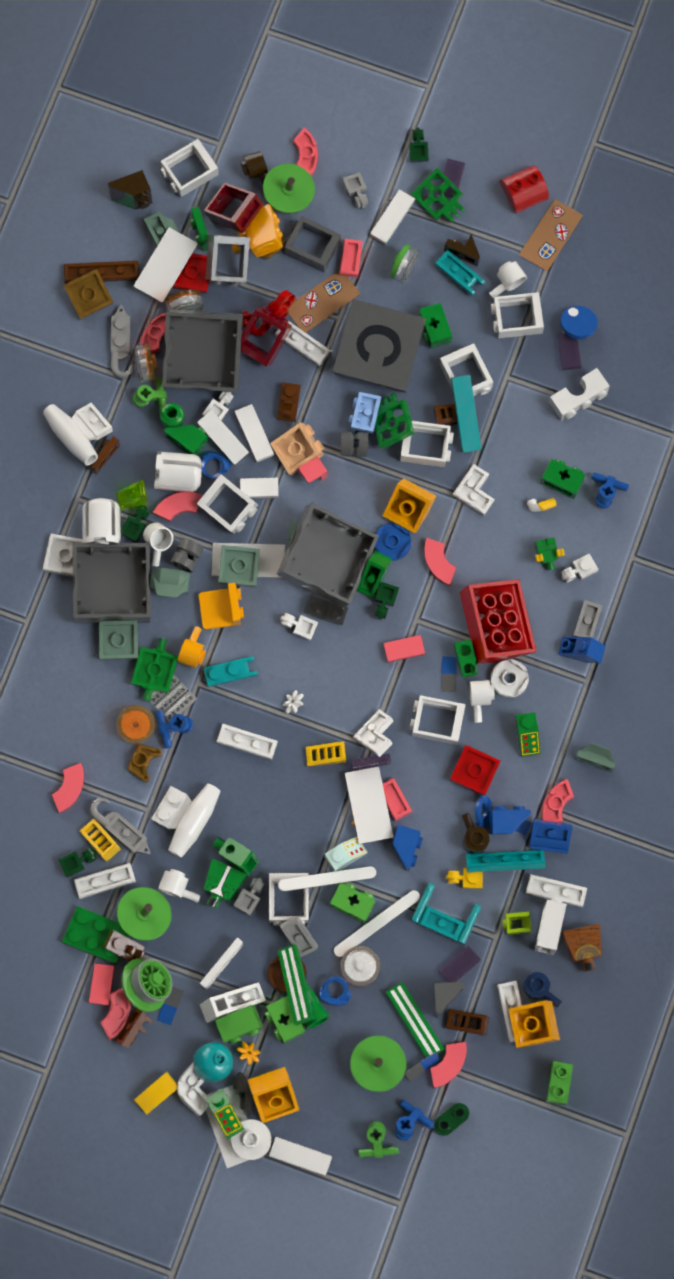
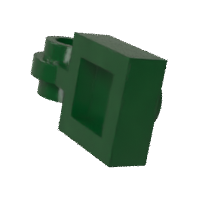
[409,127,429,163]
[121,506,150,542]
[374,582,399,620]
[58,848,97,878]

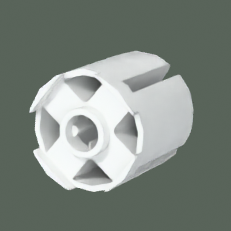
[154,451,202,492]
[82,498,121,545]

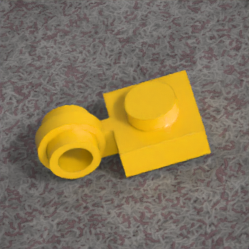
[446,868,483,889]

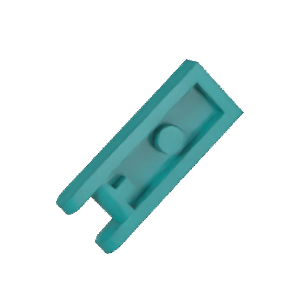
[435,250,485,296]
[204,656,258,688]

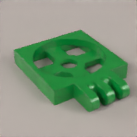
[411,168,465,222]
[375,393,415,449]

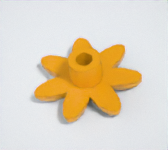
[237,1041,260,1065]

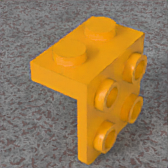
[199,583,244,630]

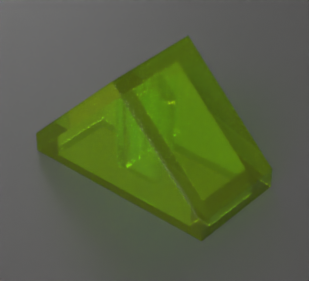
[116,480,149,511]

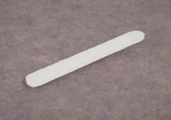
[278,866,376,891]
[334,891,420,957]

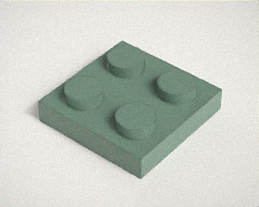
[218,545,260,587]
[99,620,138,661]

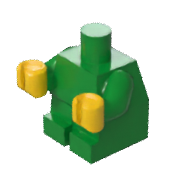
[534,537,565,570]

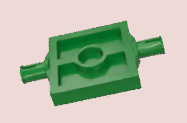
[131,638,178,702]

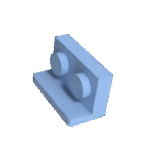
[348,392,381,434]

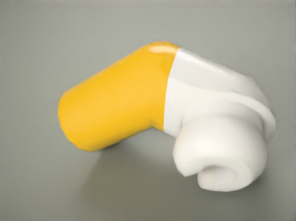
[527,498,556,512]

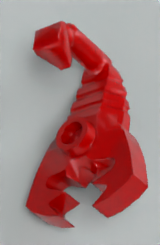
[241,290,296,336]

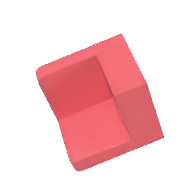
[298,456,328,483]

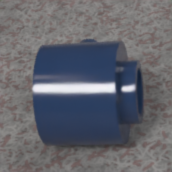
[523,972,562,1008]

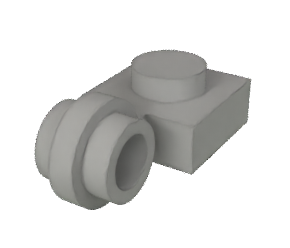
[342,172,369,208]
[233,878,265,916]

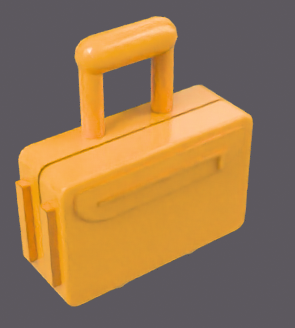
[231,205,283,257]

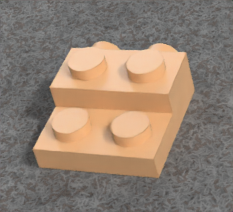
[270,422,324,475]

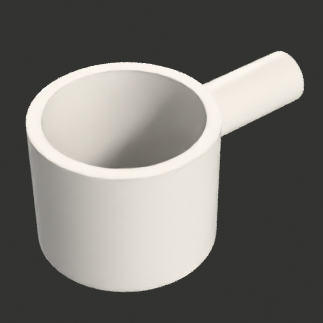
[489,261,527,299]
[143,523,173,566]
[469,680,495,723]
[158,869,200,903]

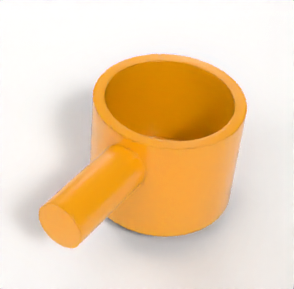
[178,626,206,668]

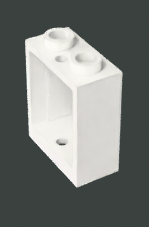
[160,139,219,197]
[491,292,544,338]
[439,343,493,396]
[400,421,454,467]
[197,474,258,534]
[409,695,465,745]
[269,873,309,926]
[534,898,567,955]

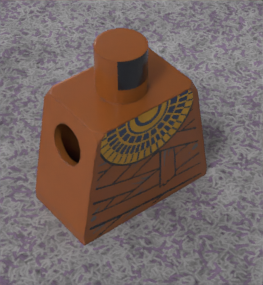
[562,924,602,972]

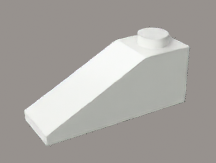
[200,982,266,1023]

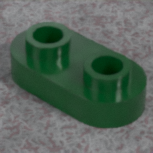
[434,1103,469,1136]

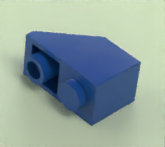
[558,637,606,663]
[489,806,531,834]
[392,825,423,871]

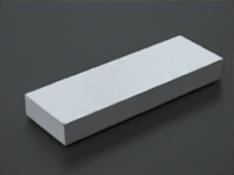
[370,189,415,245]
[275,322,331,367]
[235,404,274,462]
[197,410,249,465]
[217,724,278,760]
[74,863,136,899]
[525,874,587,908]
[200,937,243,990]
[497,981,522,1043]
[269,1137,332,1176]

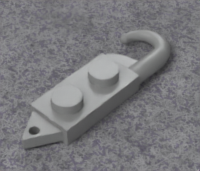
[111,305,133,378]
[90,798,151,855]

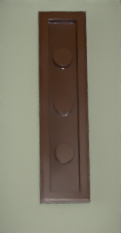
[64,260,139,284]

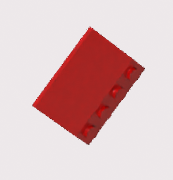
[459,579,537,665]

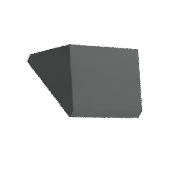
[433,982,465,1018]

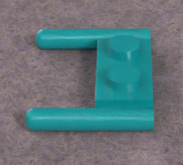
[411,883,481,945]

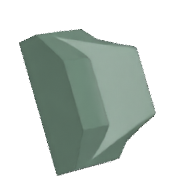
[144,211,180,248]
[150,568,190,598]
[575,743,615,772]

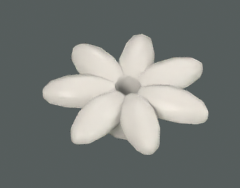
[283,690,304,713]

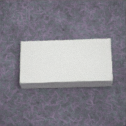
[240,478,279,499]

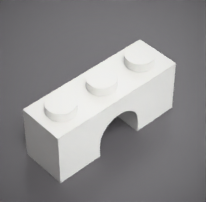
[549,368,610,421]

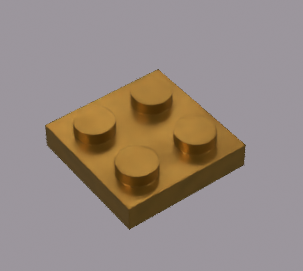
[63,269,114,319]

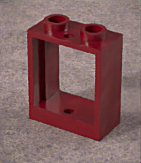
[204,182,264,234]
[241,306,292,367]

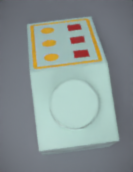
[325,836,368,872]

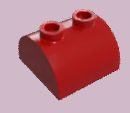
[499,165,549,214]

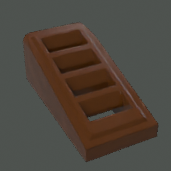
[434,404,458,426]
[445,1009,490,1036]

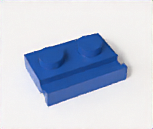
[530,819,572,854]

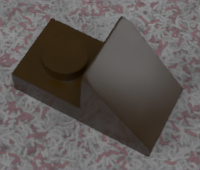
[444,234,480,266]

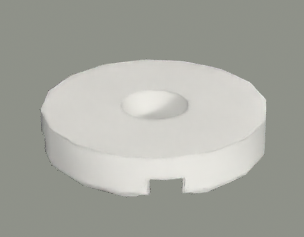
[491,659,529,698]

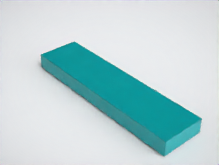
[451,375,482,453]
[466,850,546,872]

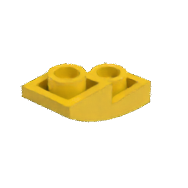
[134,1072,178,1115]

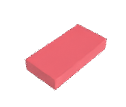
[340,239,363,278]
[383,635,425,663]
[383,778,412,821]
[89,964,115,1006]

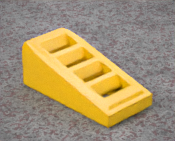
[306,742,346,766]
[80,819,121,862]

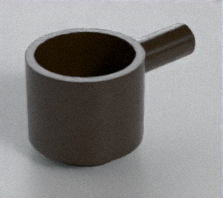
[241,151,268,187]
[462,813,490,854]

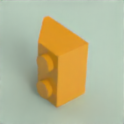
[382,478,437,534]
[509,1000,560,1048]
[248,1067,300,1123]

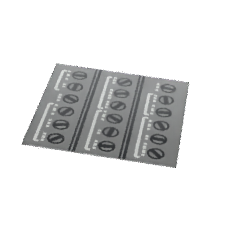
[147,675,197,722]

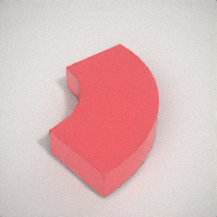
[293,128,318,176]
[141,312,166,355]
[153,492,203,522]
[424,538,456,586]
[52,763,84,814]
[542,779,574,823]
[100,987,131,1040]
[430,1042,466,1088]

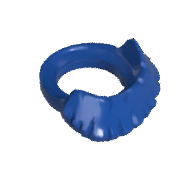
[201,451,231,479]
[475,795,493,828]
[318,976,352,1006]

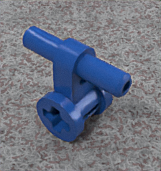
[592,472,629,509]
[156,710,193,749]
[395,1100,434,1141]

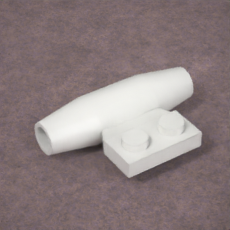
[43,403,113,465]
[151,783,221,858]

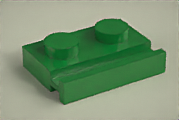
[189,207,208,252]

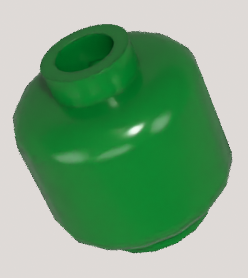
[160,403,185,428]

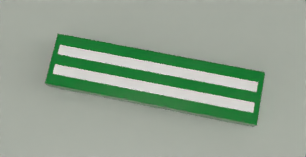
[278,944,315,1025]
[386,982,444,1058]

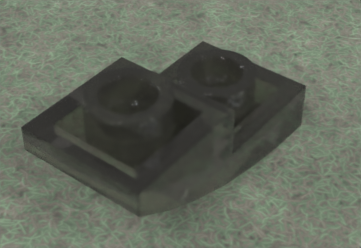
[304,595,348,626]
[233,1072,252,1115]

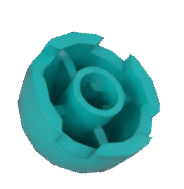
[193,1042,234,1082]

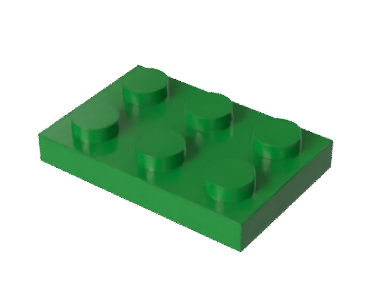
[62,906,129,965]

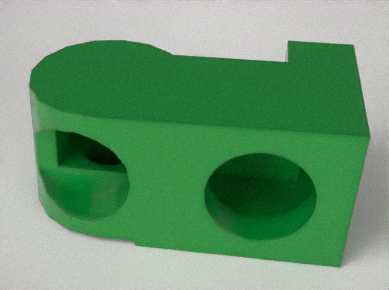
[453,639,478,678]

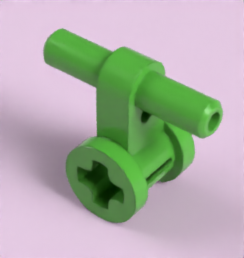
[133,377,167,411]
[358,1121,399,1158]

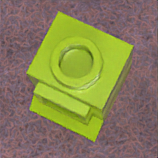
[502,912,532,935]

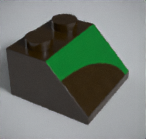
[108,170,152,210]

